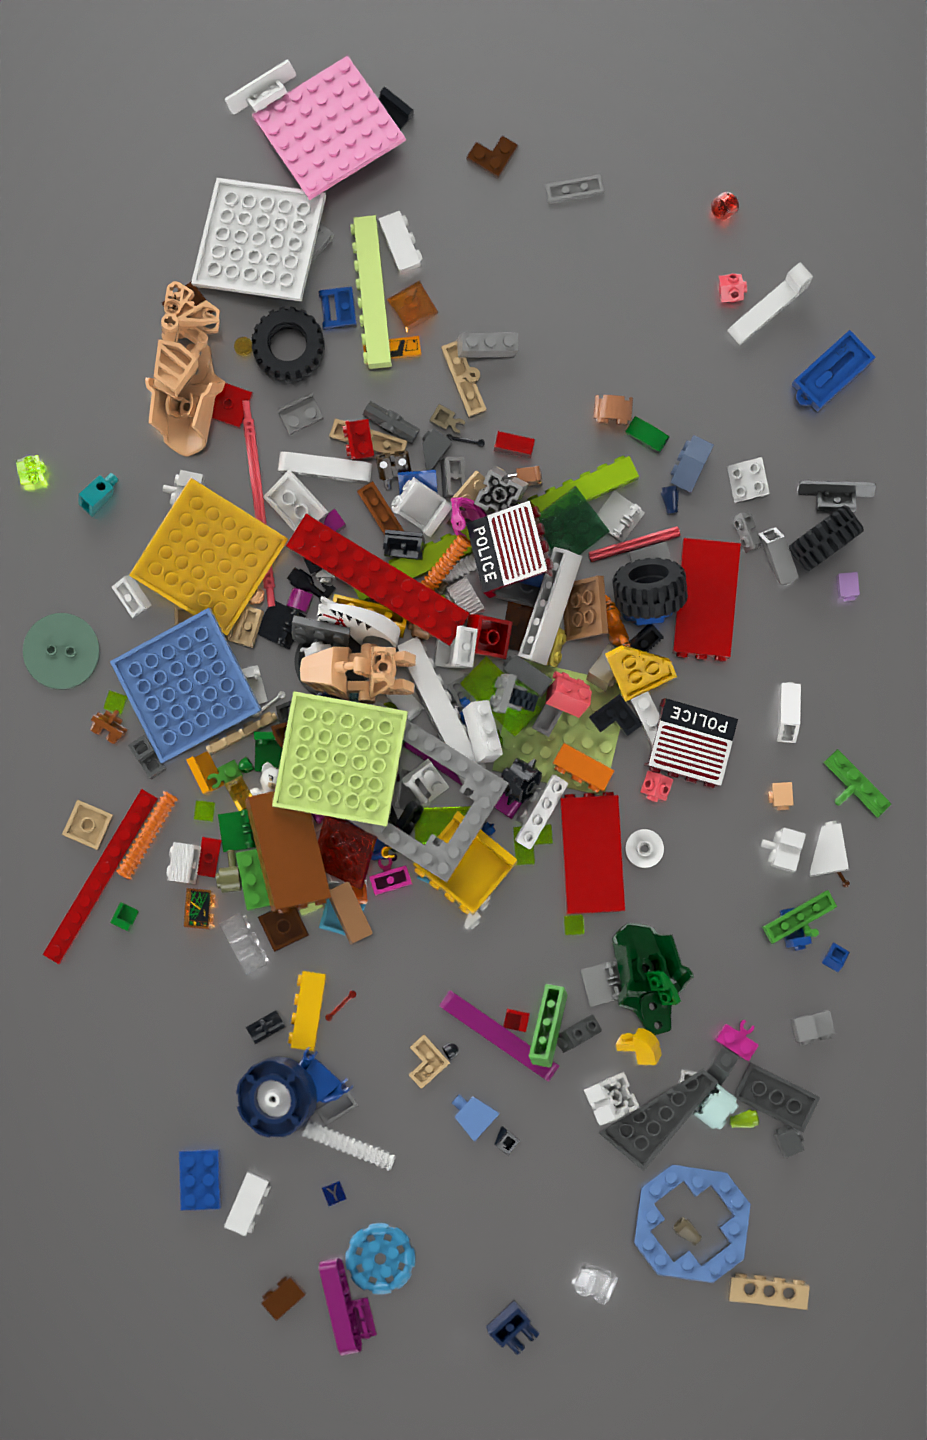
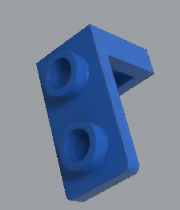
[780,907,812,951]

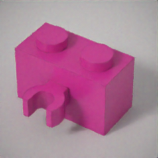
[369,858,412,896]
[714,1020,759,1061]

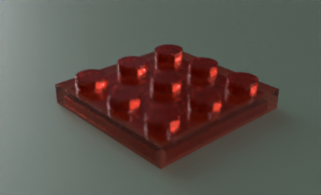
[318,816,377,889]

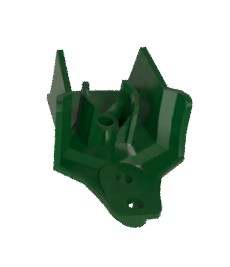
[612,923,694,1035]

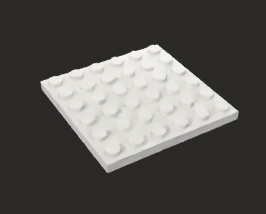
[191,178,326,302]

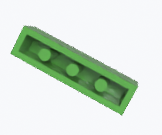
[529,984,568,1067]

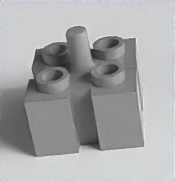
[474,467,529,513]

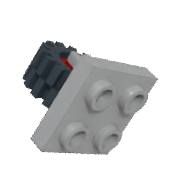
[489,674,538,713]

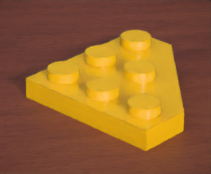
[605,645,677,702]

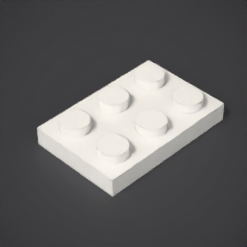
[263,470,328,532]

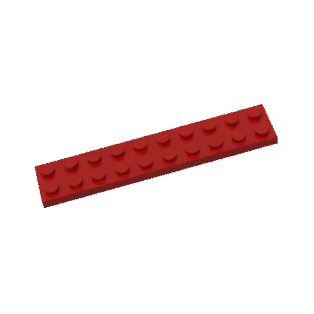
[286,514,470,646]

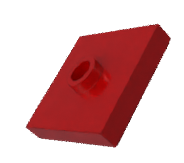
[212,383,253,428]

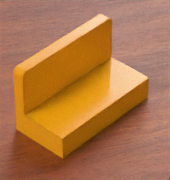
[186,751,224,795]

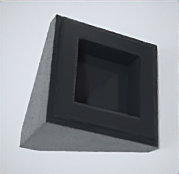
[494,1126,520,1155]

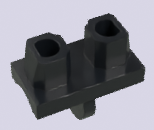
[246,1010,286,1044]

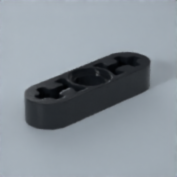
[386,801,423,853]

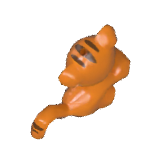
[605,595,631,648]

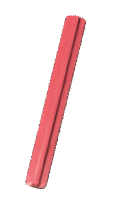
[588,526,681,562]

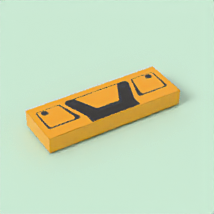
[363,336,421,359]

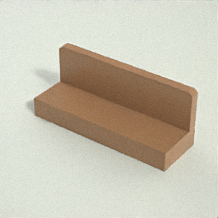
[329,882,373,945]

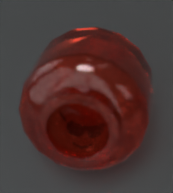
[711,192,739,220]

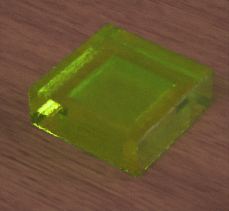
[103,690,128,715]
[564,915,584,935]

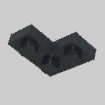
[589,694,643,736]

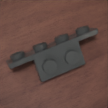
[798,480,876,512]

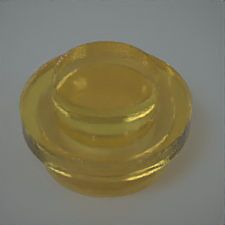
[234,337,252,356]

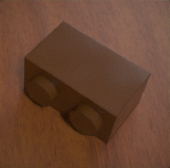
[261,1276,306,1321]

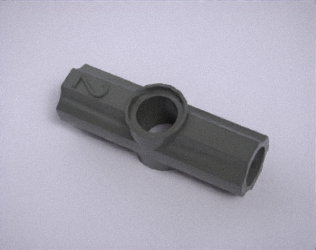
[362,401,420,444]

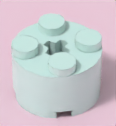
[694,1084,738,1130]

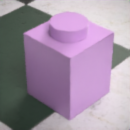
[836,572,860,601]

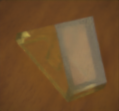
[224,776,252,811]

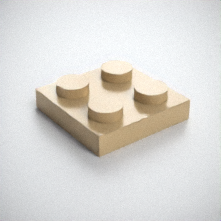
[62,800,113,850]

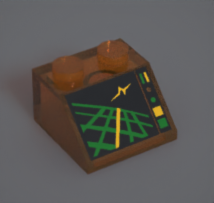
[184,888,216,930]

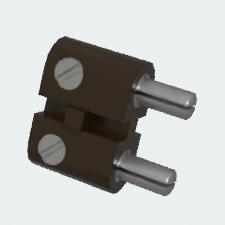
[375,451,412,490]

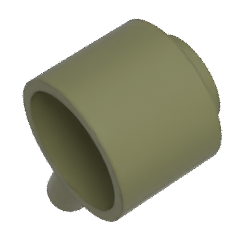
[216,850,242,893]

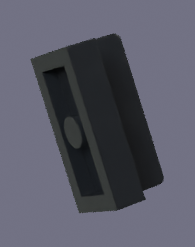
[378,86,414,131]

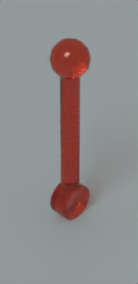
[325,990,356,1021]

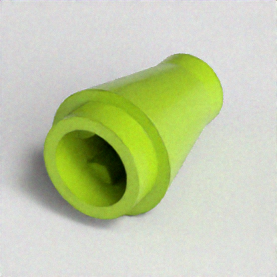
[730,1109,759,1128]

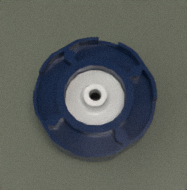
[236,1057,317,1138]

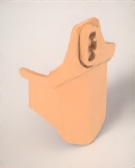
[145,343,226,457]

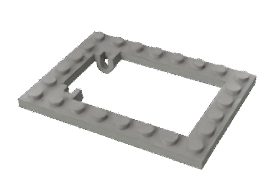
[349,701,509,882]

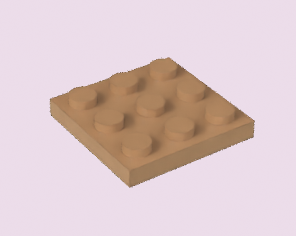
[563,576,608,641]

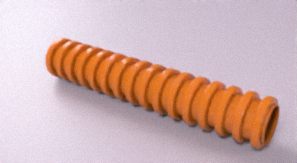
[421,534,471,591]
[116,791,178,880]

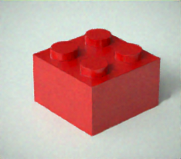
[466,614,513,660]

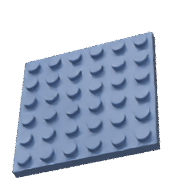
[110,608,262,763]

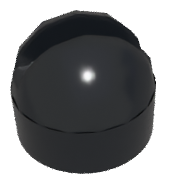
[442,1043,459,1060]

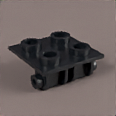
[258,601,306,650]

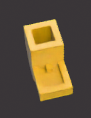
[616,1028,662,1065]

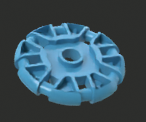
[345,1223,415,1294]

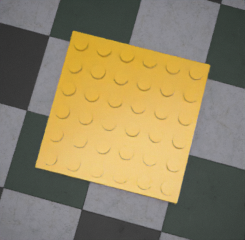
[129,477,288,636]

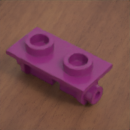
[352,1297,377,1339]

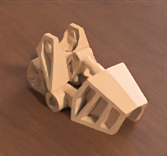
[153,281,220,398]
[300,643,416,704]

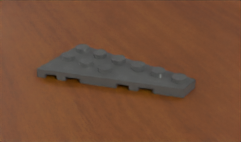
[599,1069,719,1171]

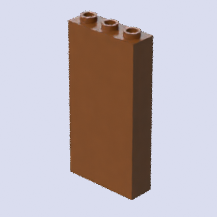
[245,791,331,914]

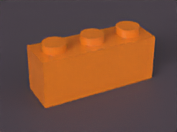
[552,743,615,793]

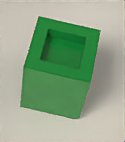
[110,902,139,932]

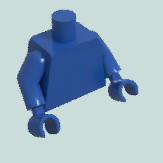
[299,1047,353,1103]

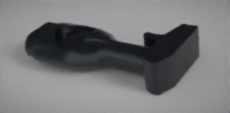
[287,567,336,603]

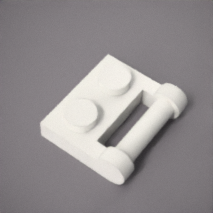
[402,759,449,808]

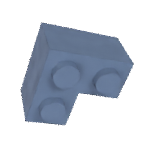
[670,435,714,492]

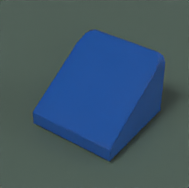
[822,942,850,972]

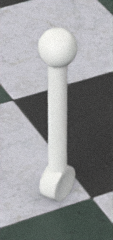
[252,691,286,718]

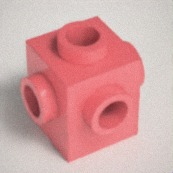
[719,273,747,302]
[640,771,673,802]

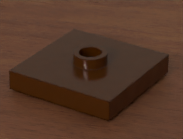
[258,907,309,952]

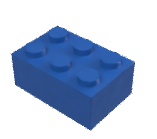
[179,1149,222,1211]

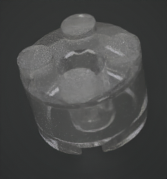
[574,1263,619,1304]

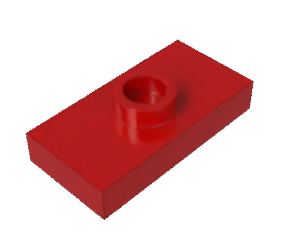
[197,837,222,878]

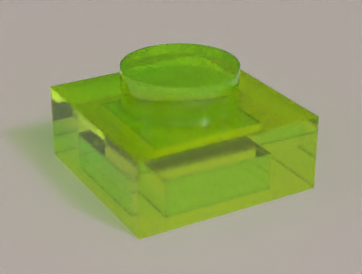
[194,800,215,822]

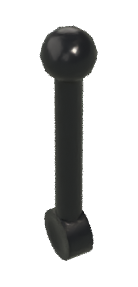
[446,434,485,447]

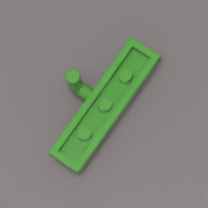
[824,749,891,818]
[762,890,837,944]

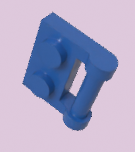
[318,286,356,329]

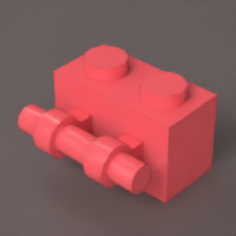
[545,671,592,718]

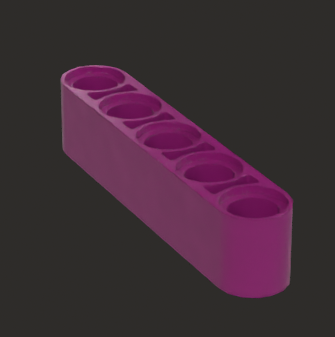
[319,1258,362,1356]

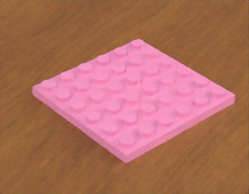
[252,56,406,200]

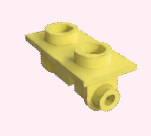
[547,628,566,667]

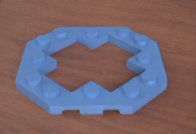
[634,1165,751,1283]

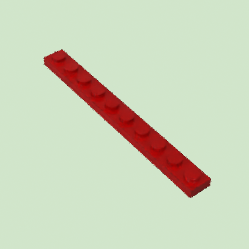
[42,789,158,965]

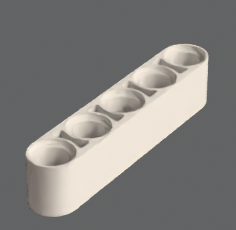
[278,452,373,484]

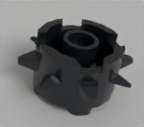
[501,758,542,805]

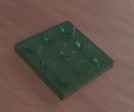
[539,486,610,555]

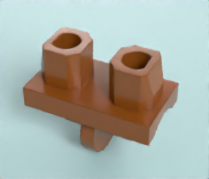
[90,710,128,744]

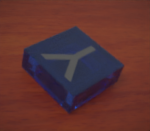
[322,1181,347,1206]

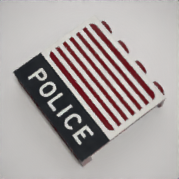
[466,501,554,598]
[644,698,738,789]

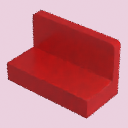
[494,431,535,459]

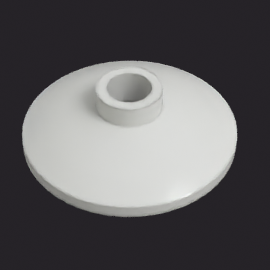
[625,829,664,868]

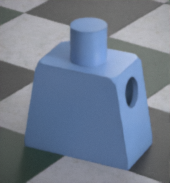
[452,1095,499,1142]

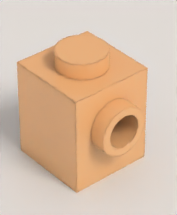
[768,782,794,811]

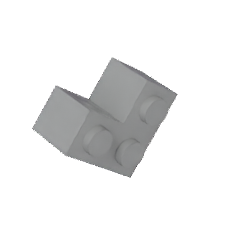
[790,1011,835,1045]

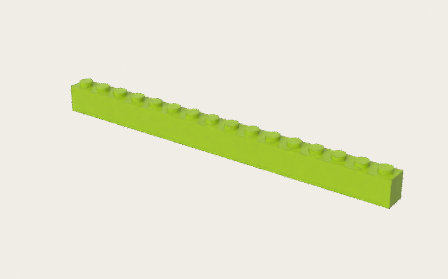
[354,455,639,601]

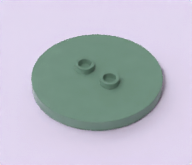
[23,613,100,690]

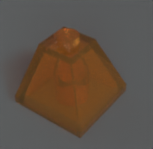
[387,281,439,332]

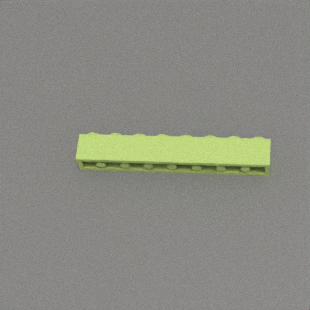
[350,215,392,369]

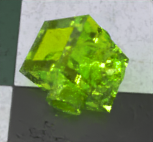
[16,455,46,486]

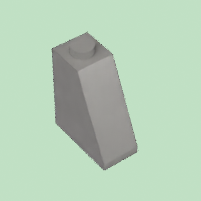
[759,527,799,585]

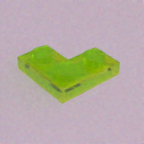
[513,824,553,866]

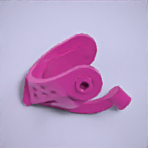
[451,497,487,537]

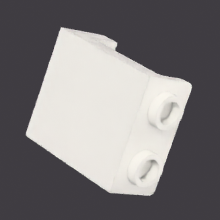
[391,477,452,537]
[434,626,478,669]

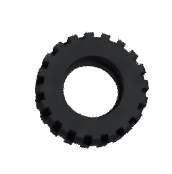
[251,306,325,383]
[789,505,864,572]
[612,558,688,619]

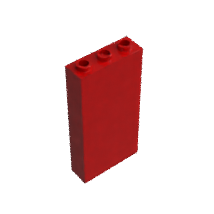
[672,538,741,662]
[560,792,625,914]

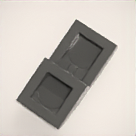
[128,735,167,779]

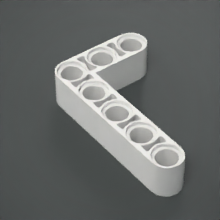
[727,262,813,345]

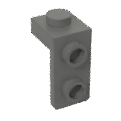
[557,1015,602,1053]

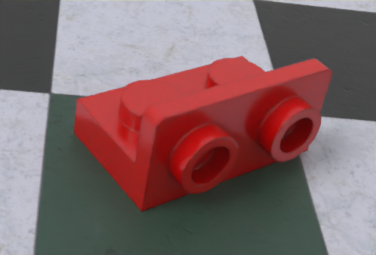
[342,419,375,460]

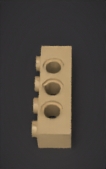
[728,1273,810,1310]

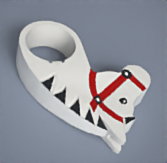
[317,597,401,648]

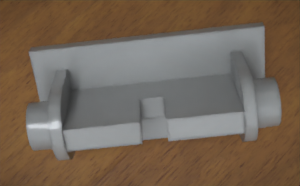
[733,511,762,553]

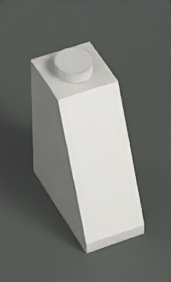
[777,682,801,743]
[810,821,849,877]

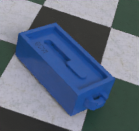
[792,330,876,412]

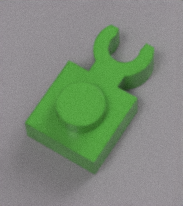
[207,759,243,789]

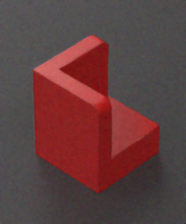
[503,1009,530,1032]

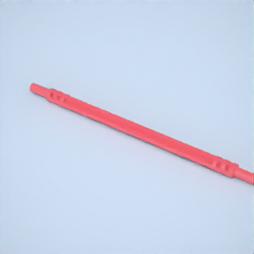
[242,400,275,607]

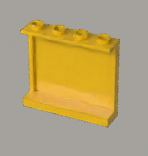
[413,811,518,915]

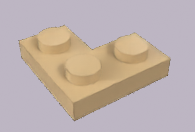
[409,1035,450,1089]

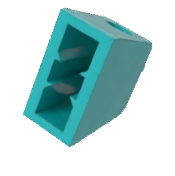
[78,473,119,517]

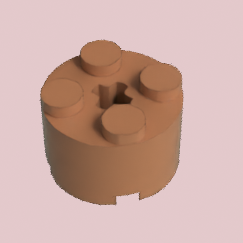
[593,395,633,425]

